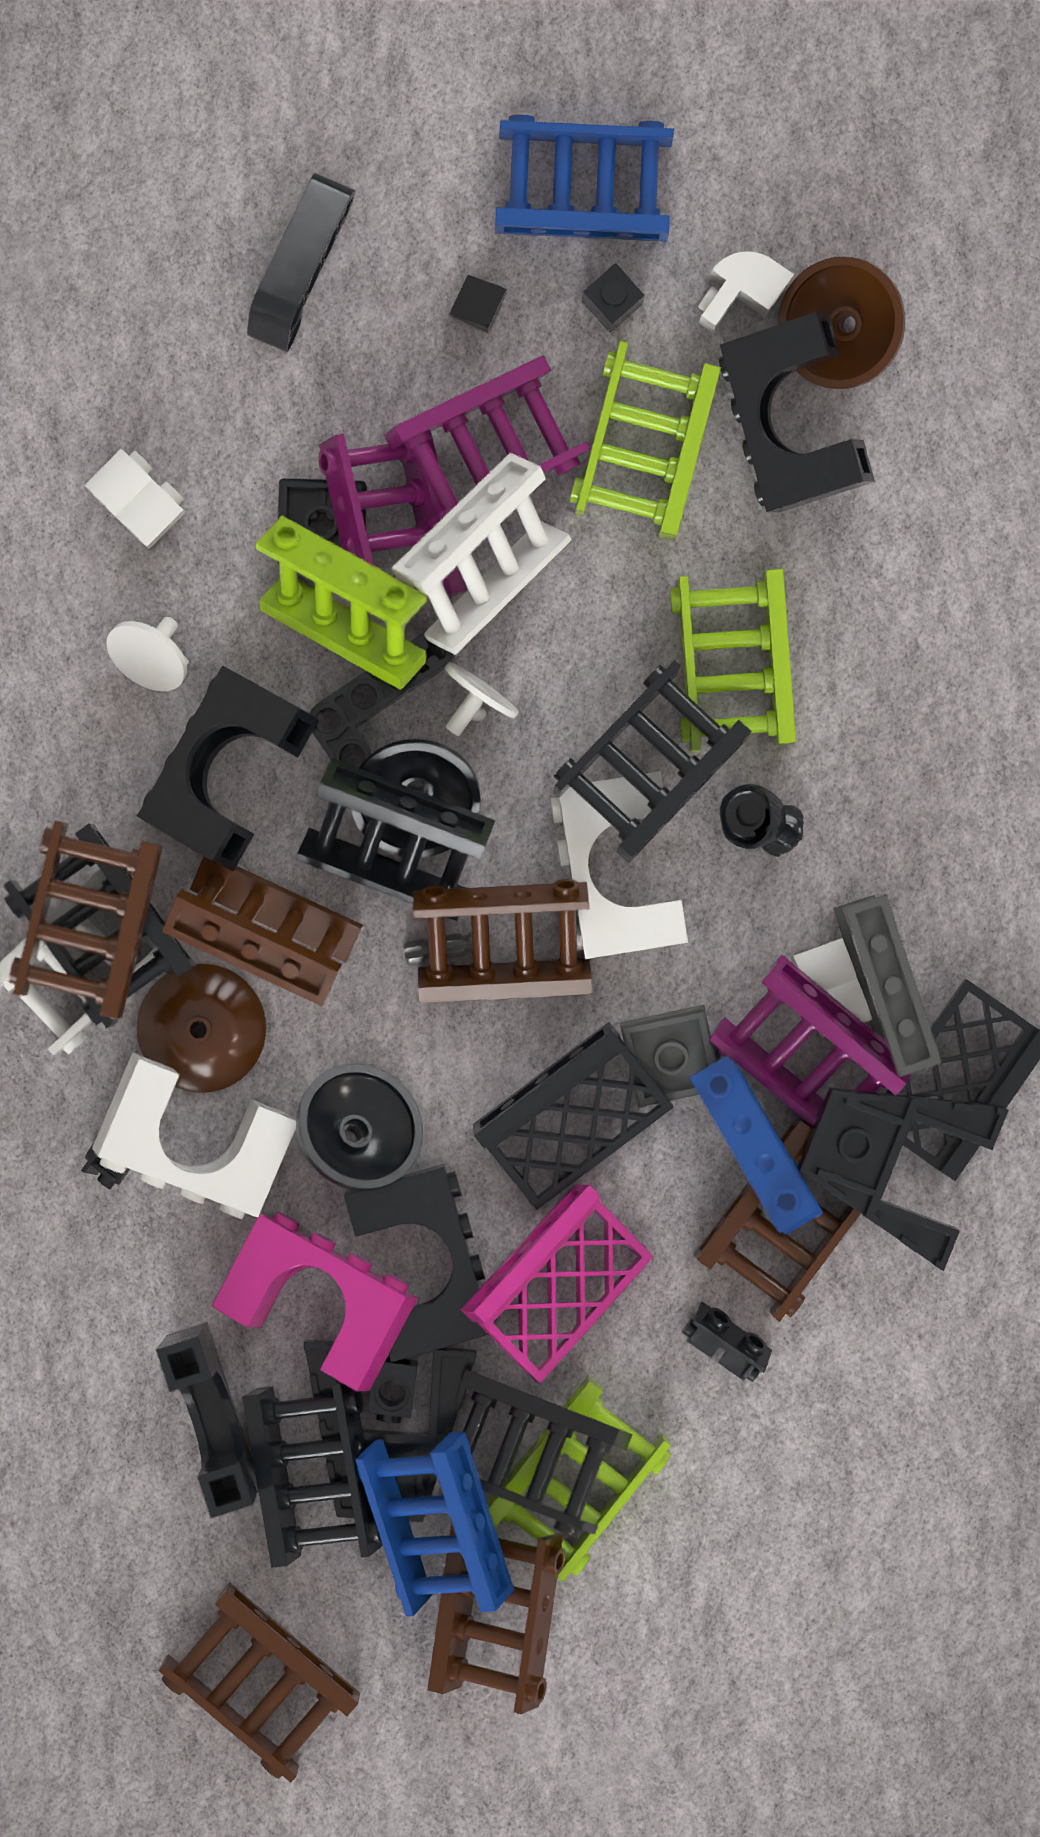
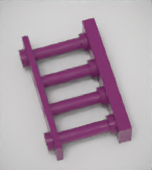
[384,355,590,529]
[318,432,468,598]
[709,954,912,1127]

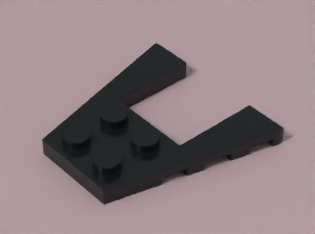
[797,1087,1009,1271]
[304,1340,477,1522]

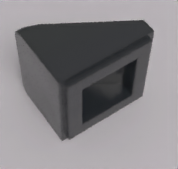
[449,275,507,333]

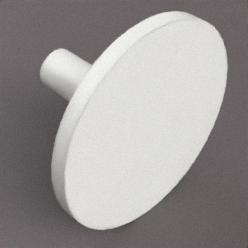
[107,617,189,691]
[444,662,519,736]

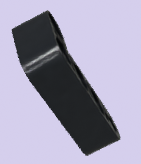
[247,173,355,352]
[310,631,455,761]

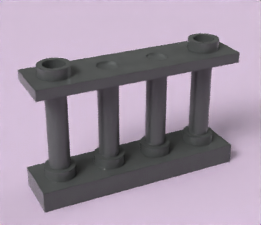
[833,894,942,1077]

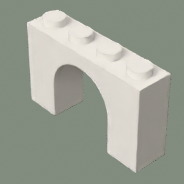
[550,771,688,959]
[92,1052,296,1219]

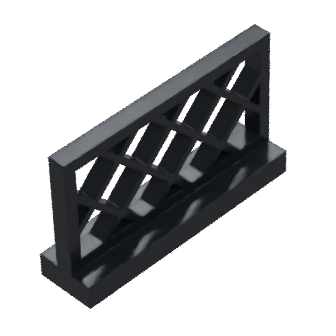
[885,979,1040,1181]
[473,1022,674,1210]

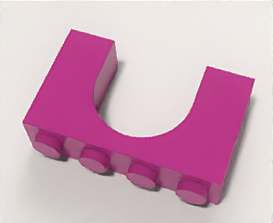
[211,1212,418,1391]

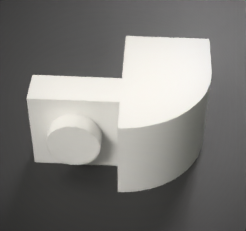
[698,251,794,333]

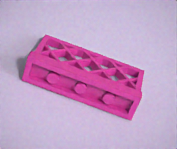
[461,1184,653,1384]

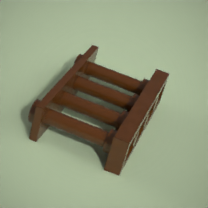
[9,820,163,1019]
[162,856,363,1006]
[413,879,592,1003]
[694,1117,861,1322]
[427,1521,565,1714]
[159,1582,360,1783]

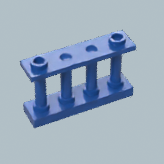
[495,115,674,242]
[689,1055,823,1235]
[356,1432,514,1617]

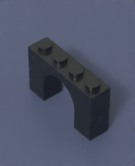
[719,312,875,513]
[137,665,319,871]
[344,1163,497,1362]
[156,1322,258,1518]

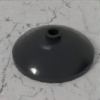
[351,739,481,858]
[296,1064,423,1191]

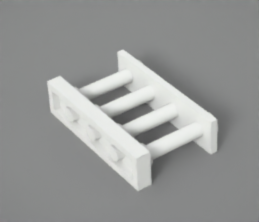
[392,453,571,655]
[0,868,179,1055]

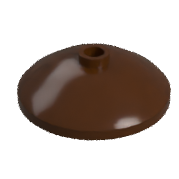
[777,256,906,389]
[137,964,267,1093]

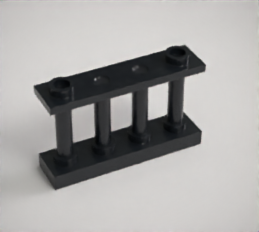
[553,660,751,863]
[295,758,496,921]
[3,823,196,1028]
[460,1369,633,1538]
[242,1381,382,1568]

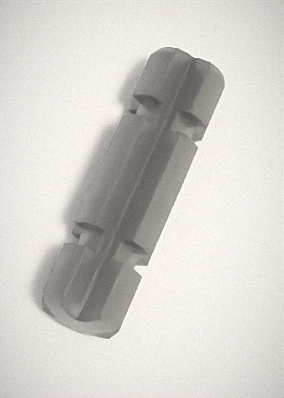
[404,931,473,965]

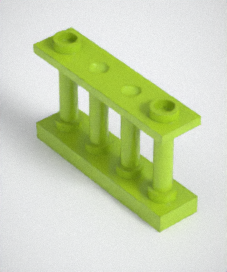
[570,341,721,541]
[256,516,427,690]
[670,569,796,752]
[487,1375,671,1582]

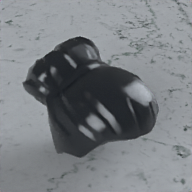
[720,784,804,857]

